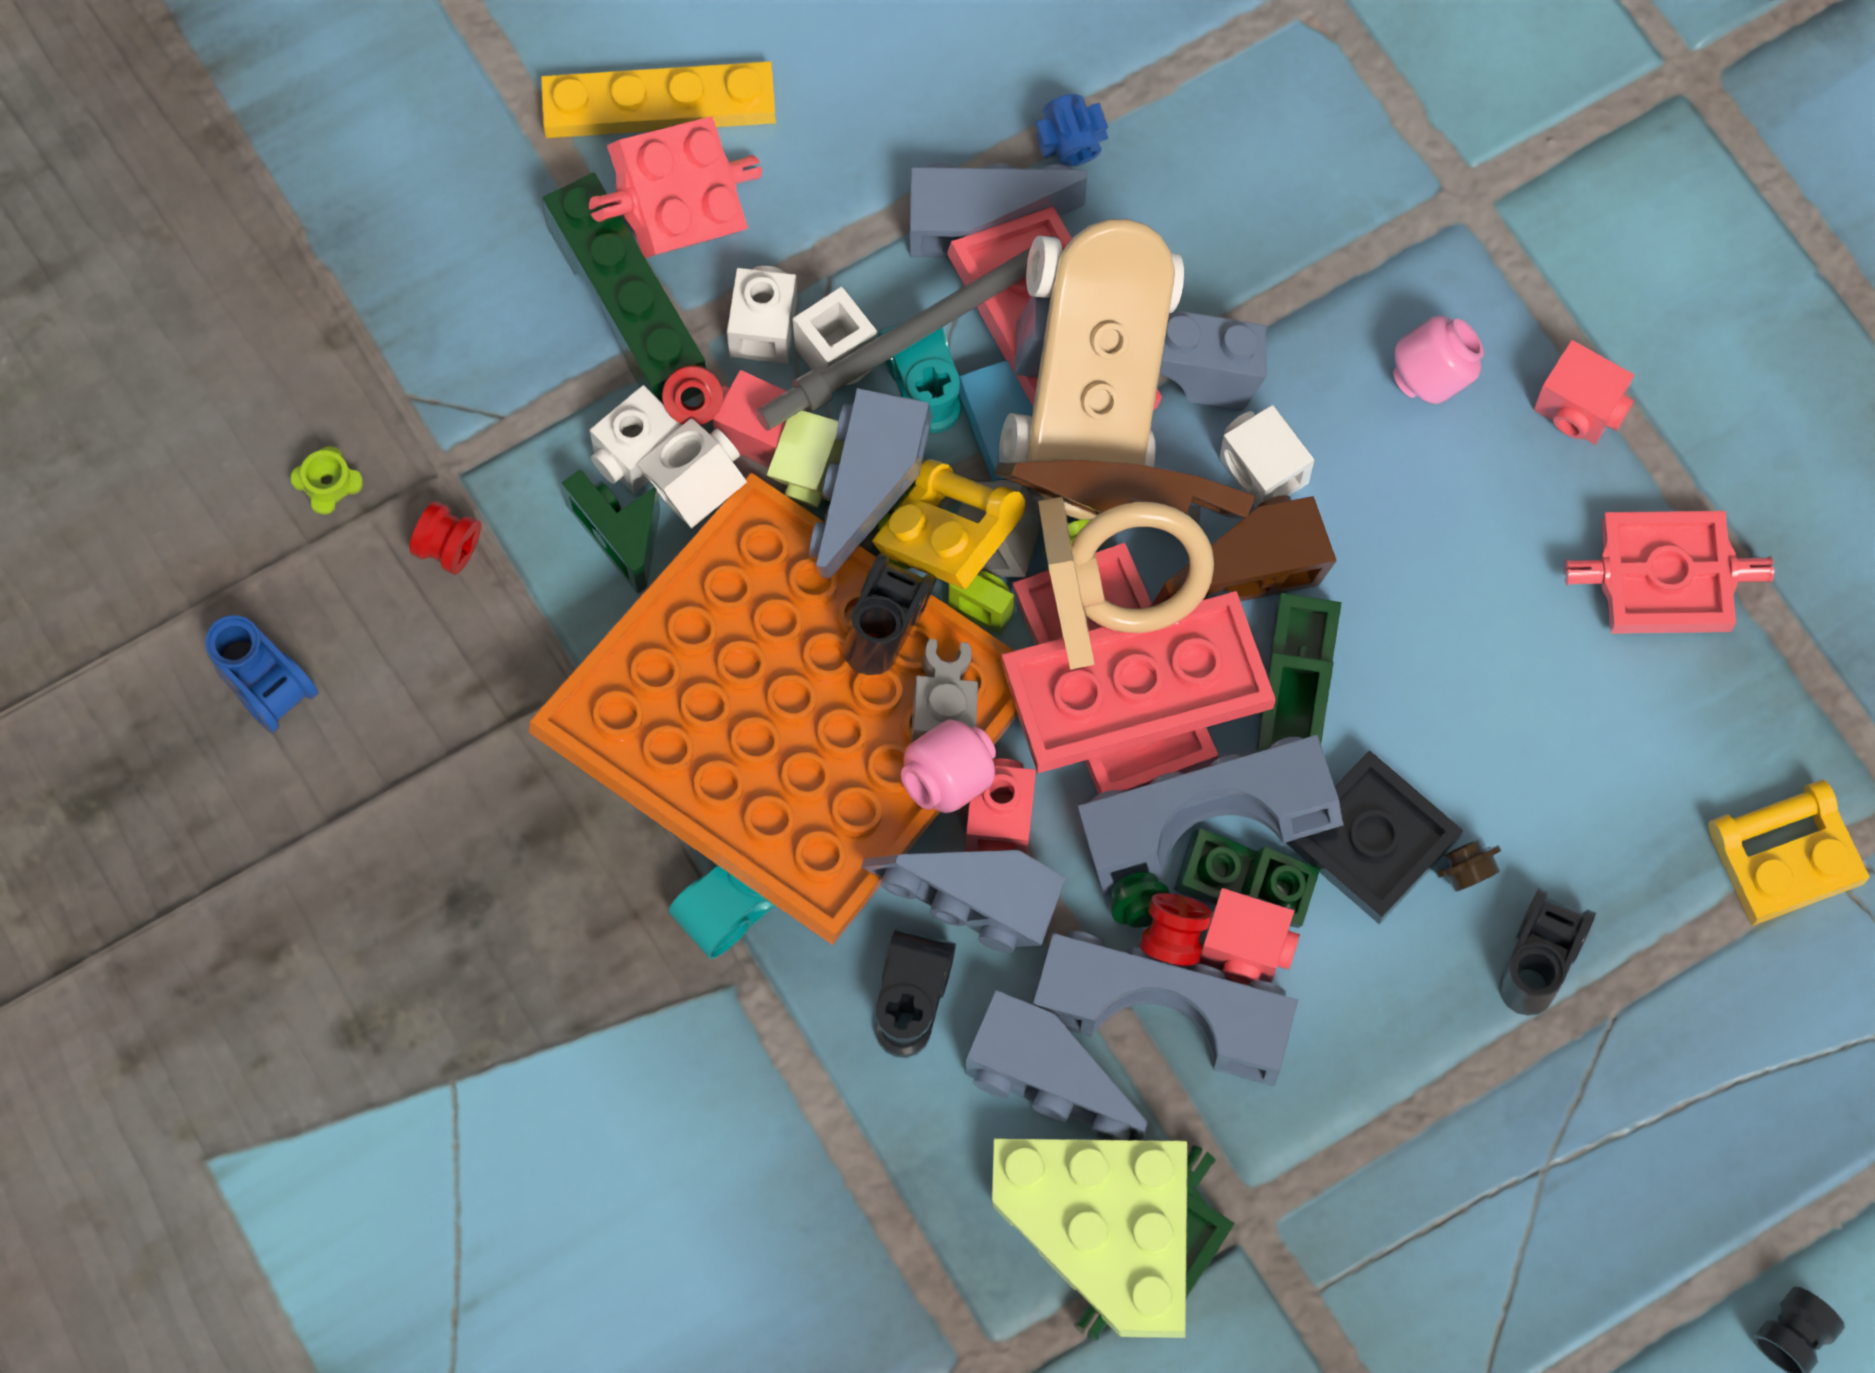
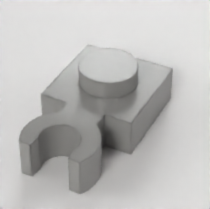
[911,639,978,742]

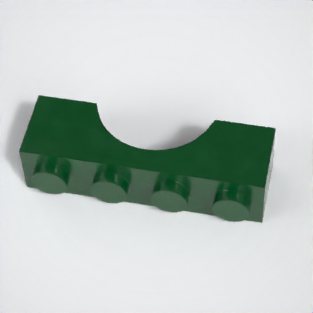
[542,172,706,405]

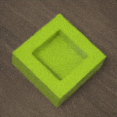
[948,571,1014,636]

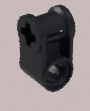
[842,552,937,675]
[1499,887,1596,1016]
[875,928,956,1058]

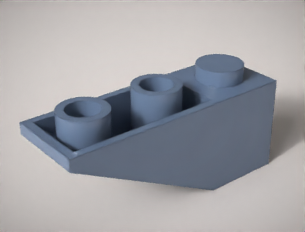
[910,163,1088,258]
[809,388,933,579]
[861,850,1066,953]
[966,990,1148,1141]

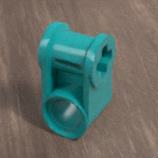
[878,323,962,434]
[668,866,777,959]

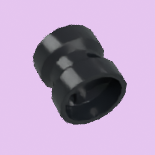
[1753,1286,1845,1373]

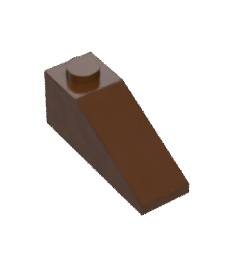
[1150,495,1337,607]

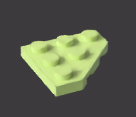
[992,1139,1187,1338]

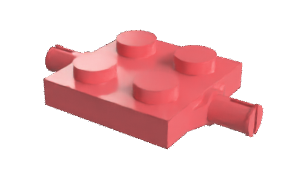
[589,116,762,259]
[1564,511,1774,634]

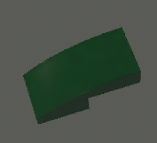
[1174,828,1320,928]

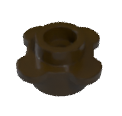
[1436,839,1501,892]

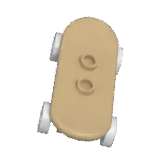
[999,219,1184,519]

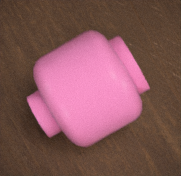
[1393,315,1484,404]
[901,719,996,813]

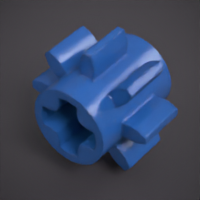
[1035,94,1109,167]

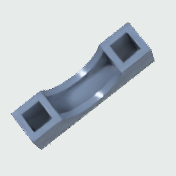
[1015,296,1266,411]
[1077,735,1343,896]
[1033,931,1298,1087]

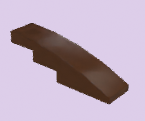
[994,459,1255,519]

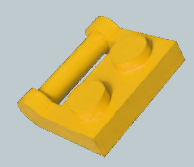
[872,459,1025,590]
[1708,779,1870,926]

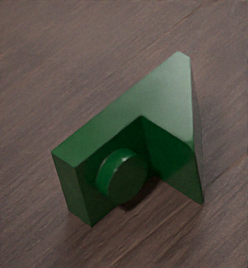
[561,469,660,594]

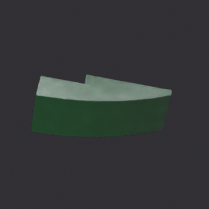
[1256,593,1342,753]

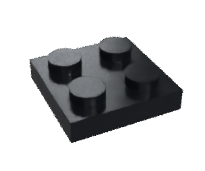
[1286,750,1463,924]

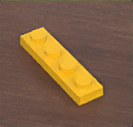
[541,61,776,138]

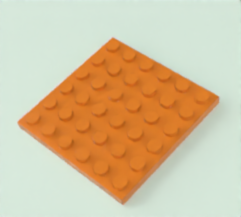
[529,473,1018,945]

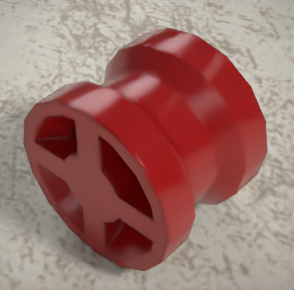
[409,500,482,575]
[1139,893,1212,966]

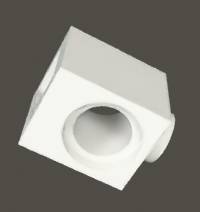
[1219,405,1315,508]
[636,418,747,528]

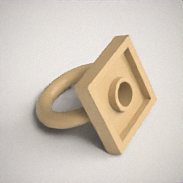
[1038,497,1214,669]

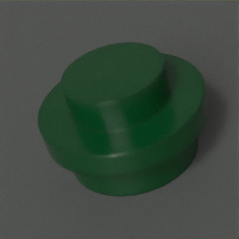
[1109,872,1170,928]

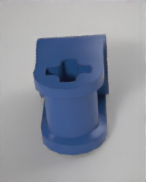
[205,615,319,734]

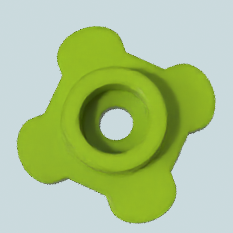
[291,446,363,515]

